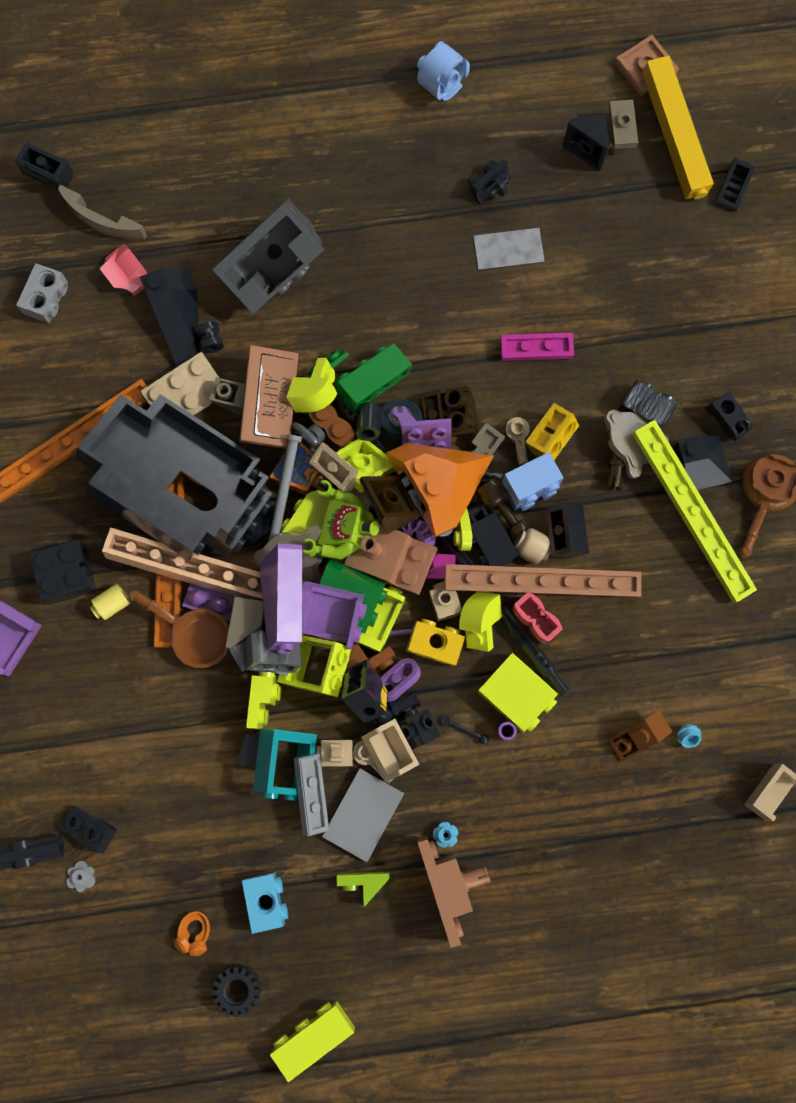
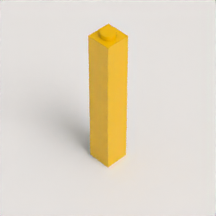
[642,55,714,200]

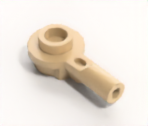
[506,417,530,466]
[353,740,393,784]

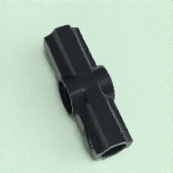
[0,835,65,871]

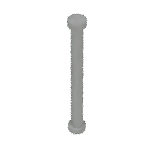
[268,434,302,542]

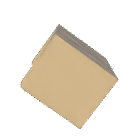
[361,719,419,783]
[744,764,796,821]

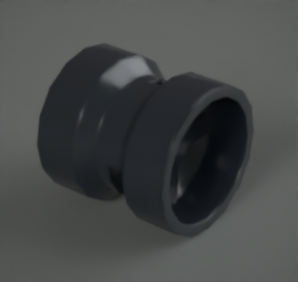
[195,321,224,353]

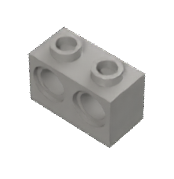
[16,263,68,324]

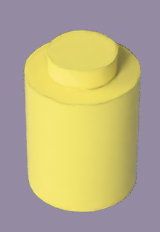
[90,583,131,620]

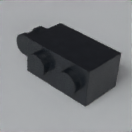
[468,502,519,566]

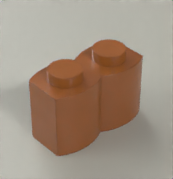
[309,404,355,451]

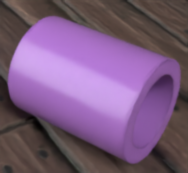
[497,722,517,741]

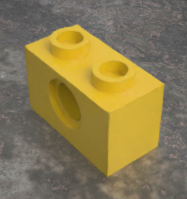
[406,619,465,666]

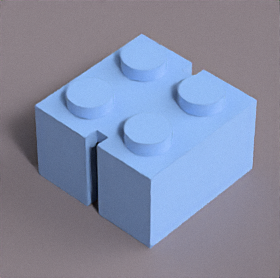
[502,452,563,511]

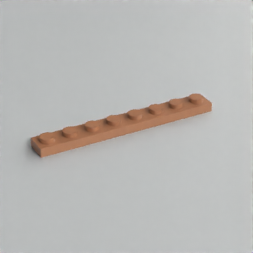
[444,564,641,597]

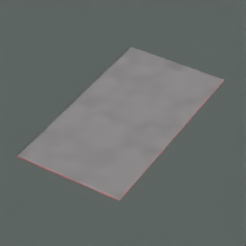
[474,228,545,269]

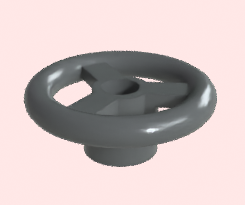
[291,422,327,453]

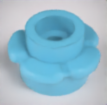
[677,724,701,748]
[433,822,458,848]

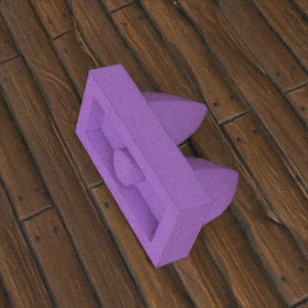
[182,584,235,622]

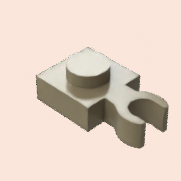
[469,422,505,455]

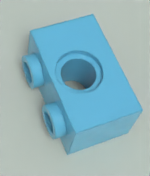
[242,872,288,934]

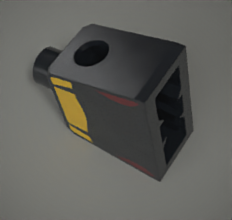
[342,659,391,724]

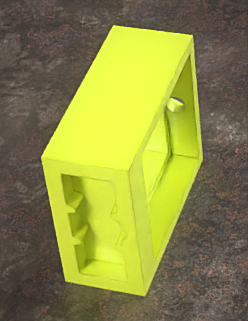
[277,635,351,697]

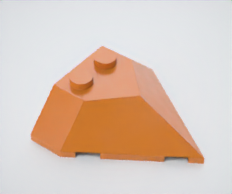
[386,443,494,537]

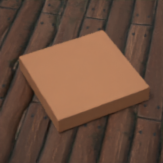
[614,35,679,96]

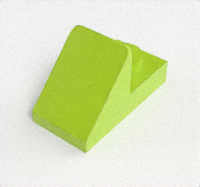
[337,871,389,907]

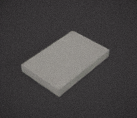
[322,769,404,862]

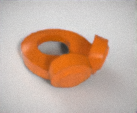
[174,912,210,956]

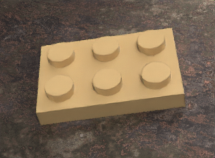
[141,352,219,416]

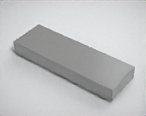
[294,753,329,836]

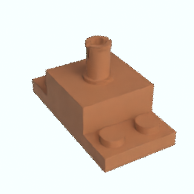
[328,524,437,595]
[417,837,491,948]

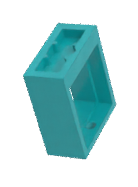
[253,728,317,801]

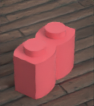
[512,592,562,644]

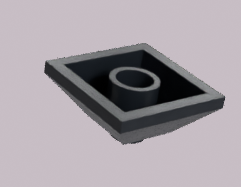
[672,435,732,491]

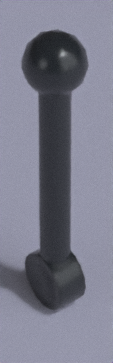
[441,716,489,745]

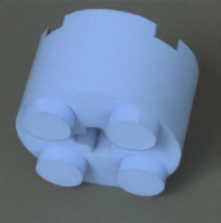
[417,41,470,101]

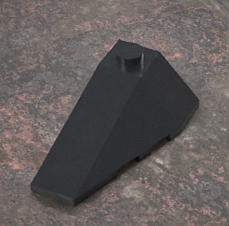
[140,268,200,367]

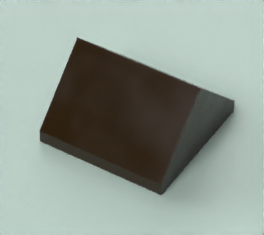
[359,476,421,534]

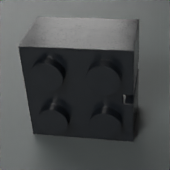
[30,540,97,605]

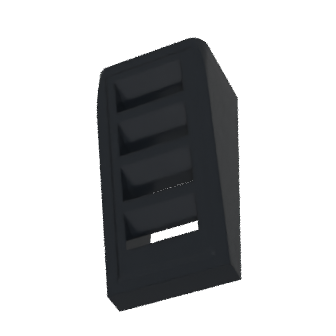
[715,158,756,211]

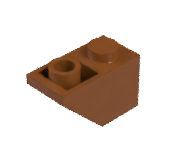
[608,710,672,762]

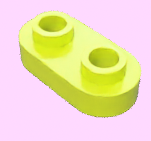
[453,508,472,551]

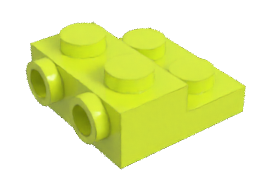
[336,439,396,493]
[246,672,281,730]

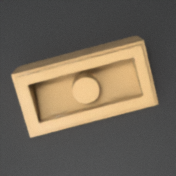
[308,442,359,493]

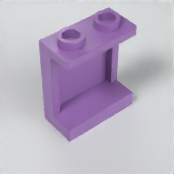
[302,581,367,650]
[0,600,42,676]

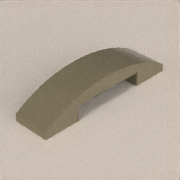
[58,185,147,240]

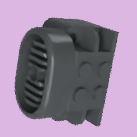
[213,198,325,314]

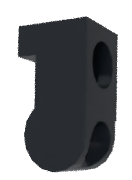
[705,391,752,441]

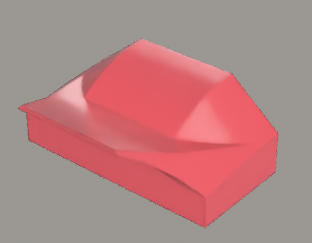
[99,244,148,296]

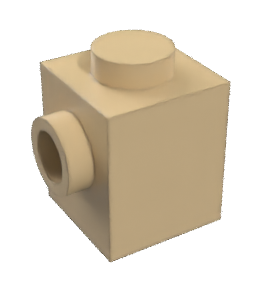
[429,582,462,622]

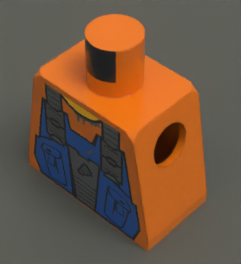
[270,442,332,496]

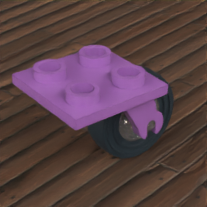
[381,399,452,449]

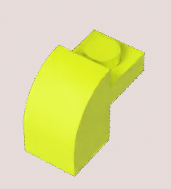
[286,358,337,412]
[459,591,502,652]

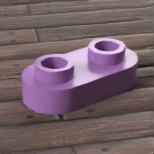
[380,658,421,702]

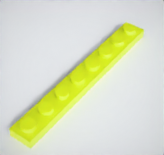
[632,420,757,603]

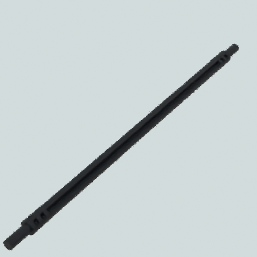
[334,395,569,696]

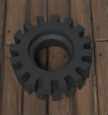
[212,964,262,1017]

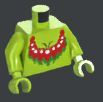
[302,480,379,559]

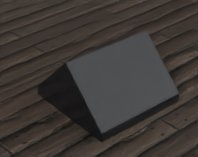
[562,114,610,171]

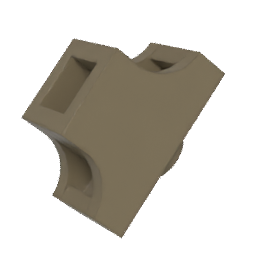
[607,100,638,149]

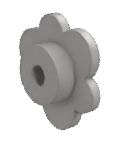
[66,861,95,892]

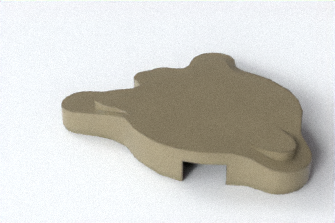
[604,410,669,479]
[254,524,323,584]

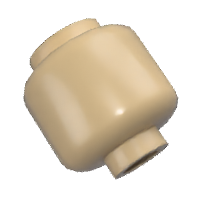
[513,528,551,565]

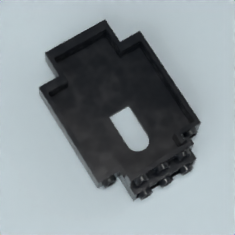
[75,394,272,561]

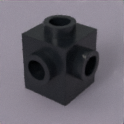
[398,708,441,750]

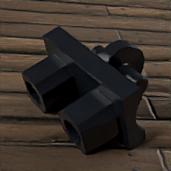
[468,159,511,204]

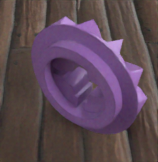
[397,519,435,546]

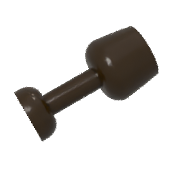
[476,476,530,538]

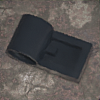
[60,805,117,854]

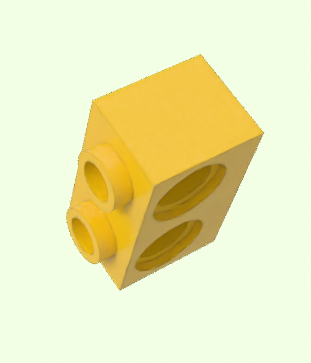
[526,403,579,460]

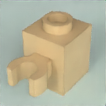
[317,740,353,766]

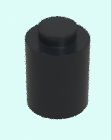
[356,402,381,441]

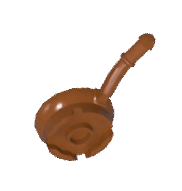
[740,454,796,558]
[129,590,229,668]

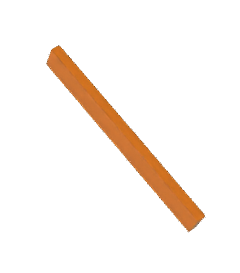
[0,378,149,503]
[154,473,185,648]

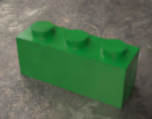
[336,343,412,414]

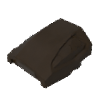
[419,386,478,437]

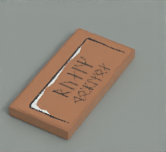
[239,345,299,449]

